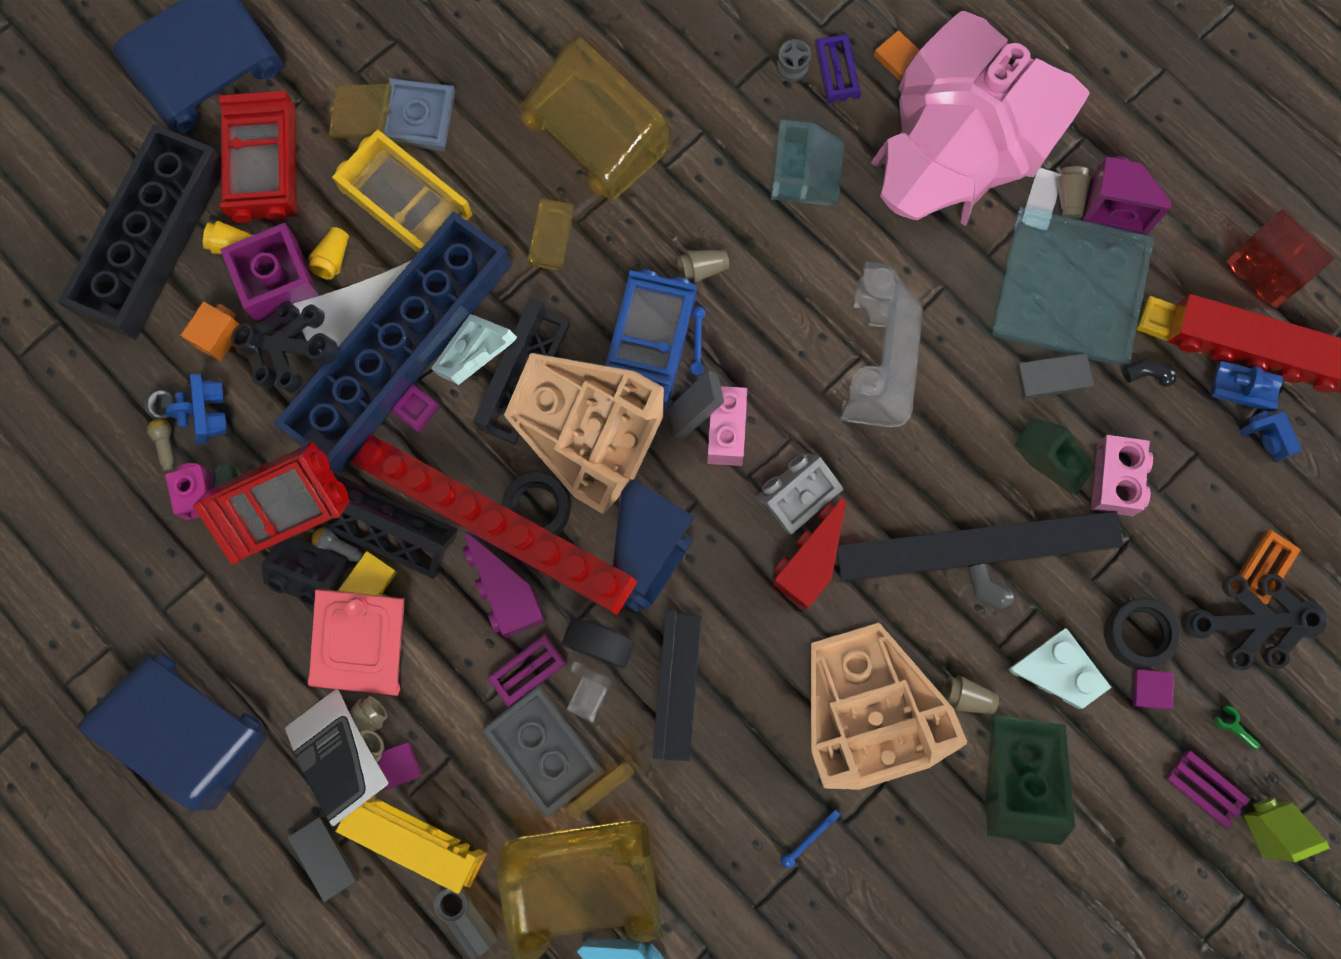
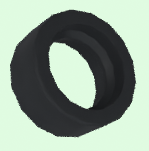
[501,473,570,535]
[1104,598,1181,669]
[561,617,635,669]

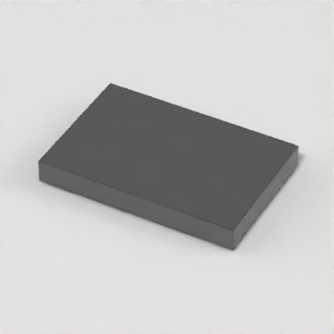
[481,685,605,818]

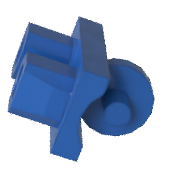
[1211,361,1283,412]
[165,374,226,444]

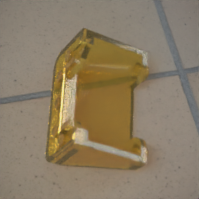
[520,36,669,202]
[497,821,663,959]

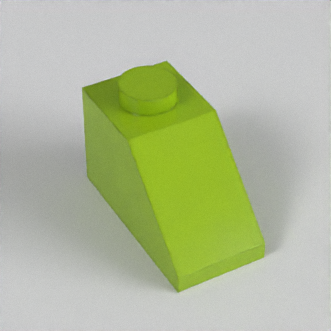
[1244,798,1330,863]

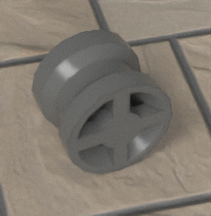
[777,39,811,82]

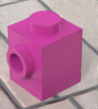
[165,463,215,521]

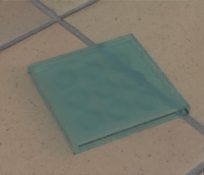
[991,207,1154,367]

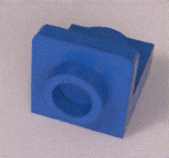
[1239,410,1302,462]

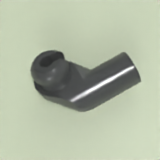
[969,563,1014,609]

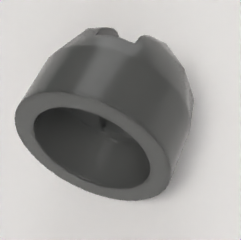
[143,390,175,418]

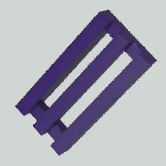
[815,34,861,104]

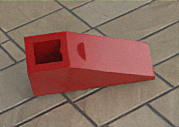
[773,498,846,611]

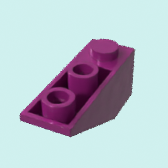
[462,534,546,638]

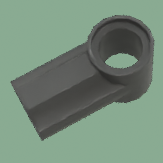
[434,886,499,959]

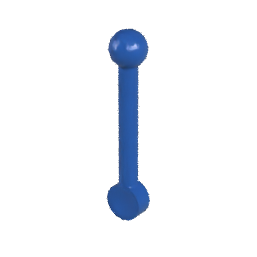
[690,306,706,377]
[780,809,841,868]

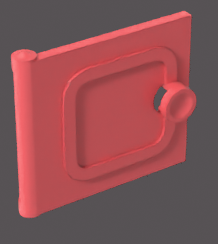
[308,589,405,696]

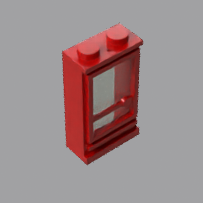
[219,91,297,223]
[193,442,350,565]

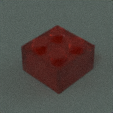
[1226,209,1335,309]

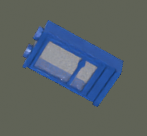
[605,269,697,411]

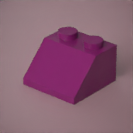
[1081,156,1171,235]

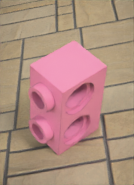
[707,386,747,466]
[1091,435,1153,516]

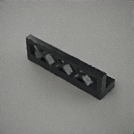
[473,298,571,445]
[311,473,458,579]
[653,610,702,762]

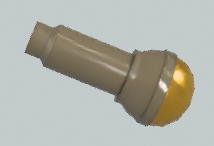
[147,419,174,471]

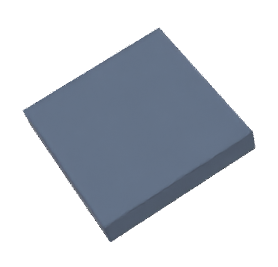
[379,78,456,151]

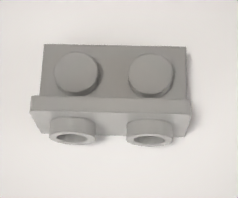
[756,453,844,534]

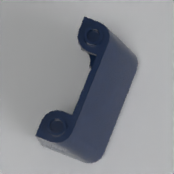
[113,0,285,134]
[613,479,694,613]
[77,652,268,811]

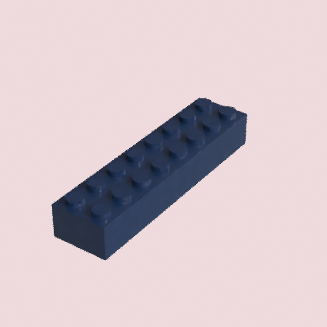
[274,211,512,474]

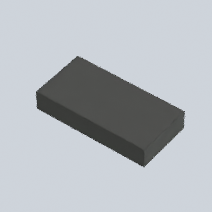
[1016,353,1094,399]
[668,371,724,439]
[288,817,359,902]

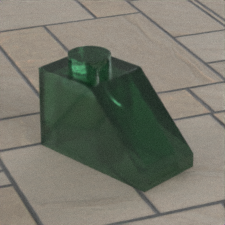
[1015,418,1095,495]

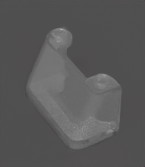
[840,262,923,427]

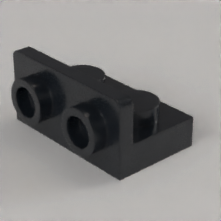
[261,537,348,607]

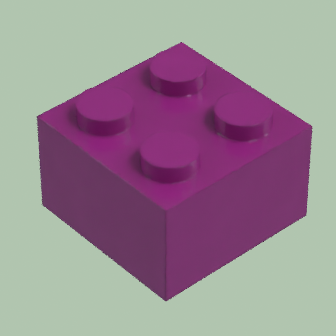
[220,223,320,322]

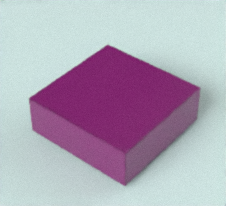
[390,384,441,433]
[1132,669,1174,710]
[377,742,422,790]

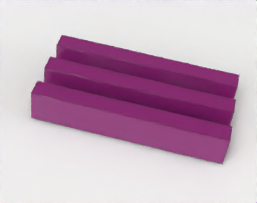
[487,635,567,708]
[1164,750,1250,829]

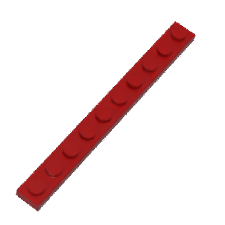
[351,434,638,615]

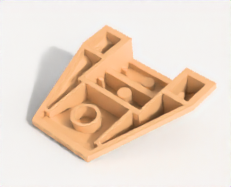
[504,353,664,514]
[811,623,967,790]

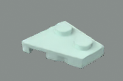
[431,314,517,385]
[1008,628,1112,709]

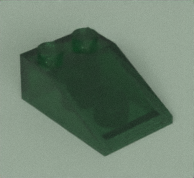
[986,716,1076,845]

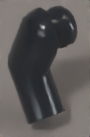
[1122,357,1177,387]

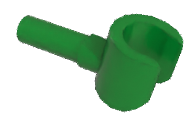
[1213,706,1260,751]

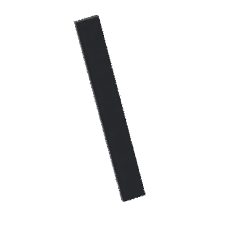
[836,512,1123,582]

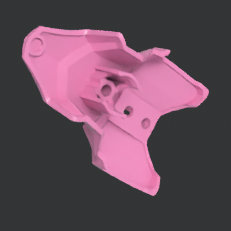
[871,11,1089,226]

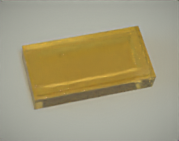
[528,199,574,270]
[568,762,636,819]

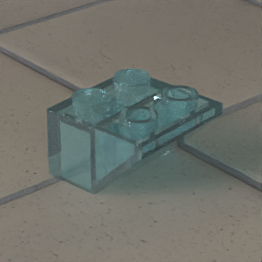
[771,120,844,206]

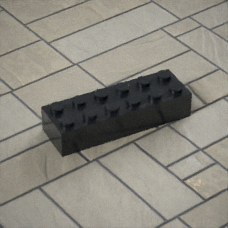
[58,124,221,340]

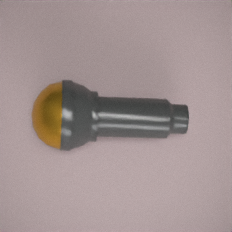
[312,527,364,562]

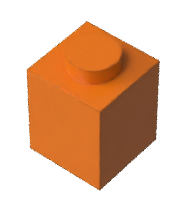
[180,301,239,362]

